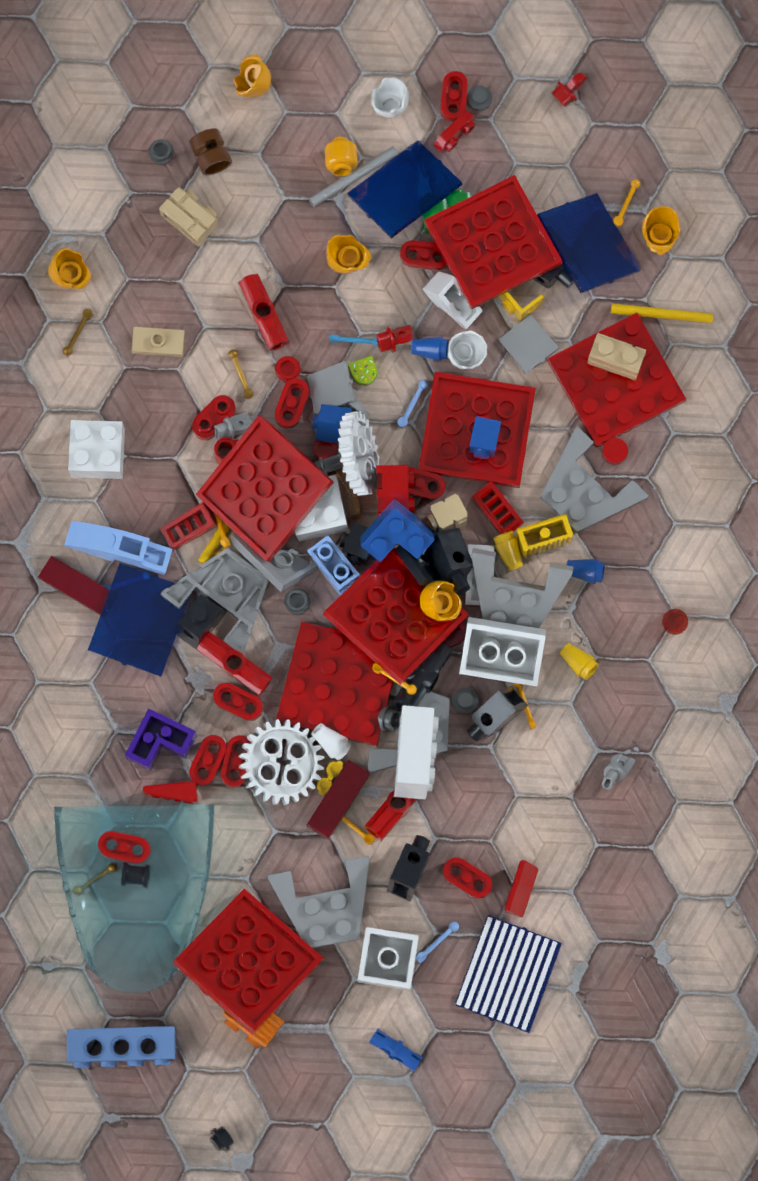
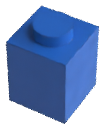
[312,404,352,443]
[469,416,501,459]

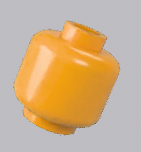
[324,137,358,176]

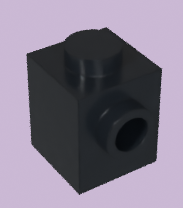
[340,522,371,566]

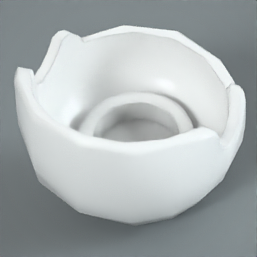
[371,77,409,118]
[447,330,487,370]

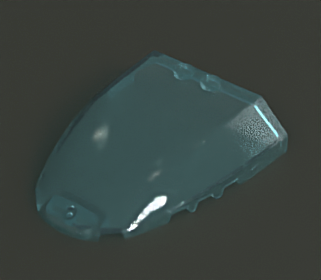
[54,804,215,993]

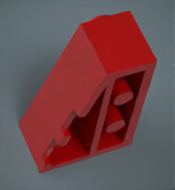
[376,465,415,545]

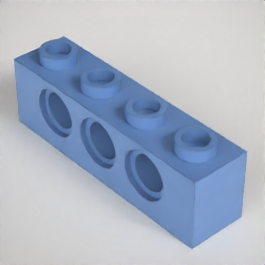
[67,1026,177,1068]

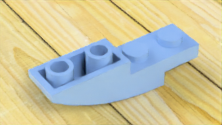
[64,521,173,575]
[307,535,360,596]

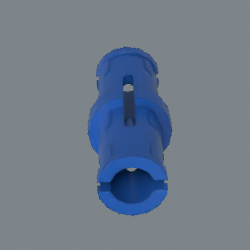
[369,1028,423,1072]

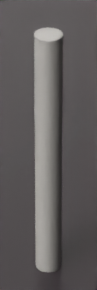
[309,146,399,207]

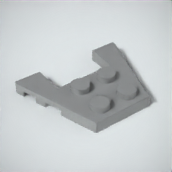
[540,426,649,534]
[161,548,269,654]
[471,548,573,628]
[368,682,450,773]
[268,856,370,948]

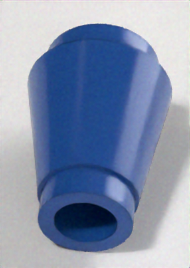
[411,336,449,362]
[567,559,605,584]

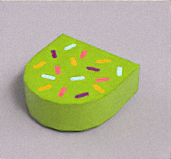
[348,356,377,386]

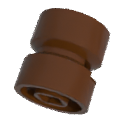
[189,128,232,175]

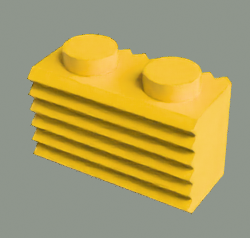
[515,514,573,558]

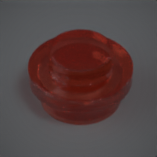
[662,609,688,635]

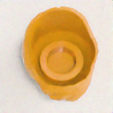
[234,54,271,98]
[642,206,680,255]
[326,235,371,274]
[48,248,91,289]
[420,581,462,621]

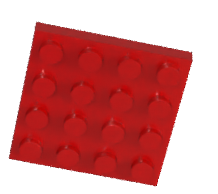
[424,175,563,310]
[547,312,686,448]
[418,372,536,488]
[195,415,334,562]
[323,547,469,685]
[276,622,394,747]
[173,888,323,1035]

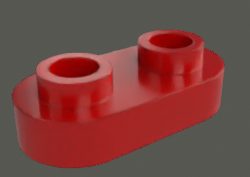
[440,71,468,122]
[434,110,476,153]
[400,240,448,270]
[275,378,309,429]
[192,395,236,440]
[409,467,446,499]
[213,683,263,721]
[189,735,227,786]
[221,735,251,788]
[98,831,151,864]
[443,857,492,899]

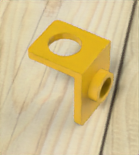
[499,292,544,322]

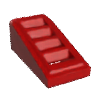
[471,481,524,534]
[159,502,218,551]
[143,781,199,805]

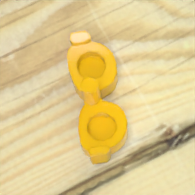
[317,760,343,796]

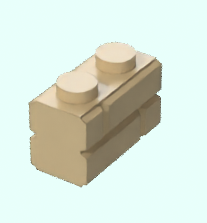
[159,187,218,247]
[587,333,646,381]
[426,494,468,535]

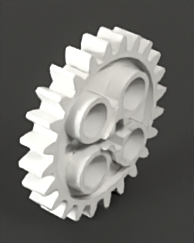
[338,411,379,496]
[239,719,324,805]

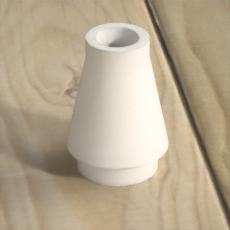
[311,723,351,760]

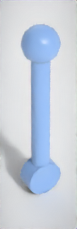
[397,380,428,428]
[415,922,459,963]

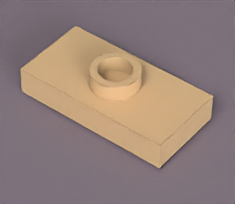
[132,327,185,357]

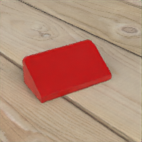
[504,860,538,918]

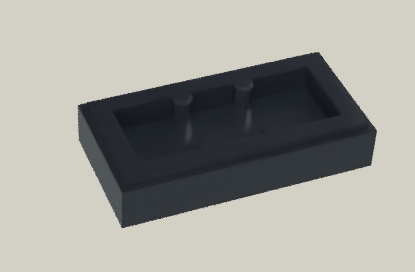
[396,545,442,586]

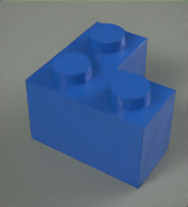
[360,499,435,562]

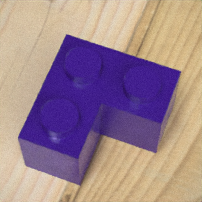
[125,708,197,771]

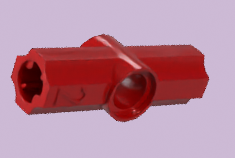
[238,273,289,351]
[196,632,273,696]
[364,790,418,842]

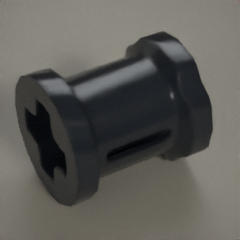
[121,862,151,888]

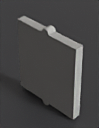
[498,315,559,374]
[307,361,354,414]

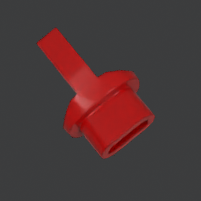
[551,72,588,107]
[376,325,413,353]

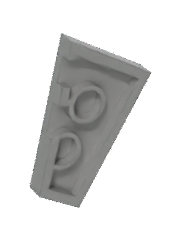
[229,532,318,592]

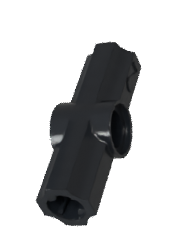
[393,643,452,712]

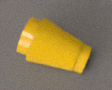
[493,531,523,571]
[560,643,599,680]

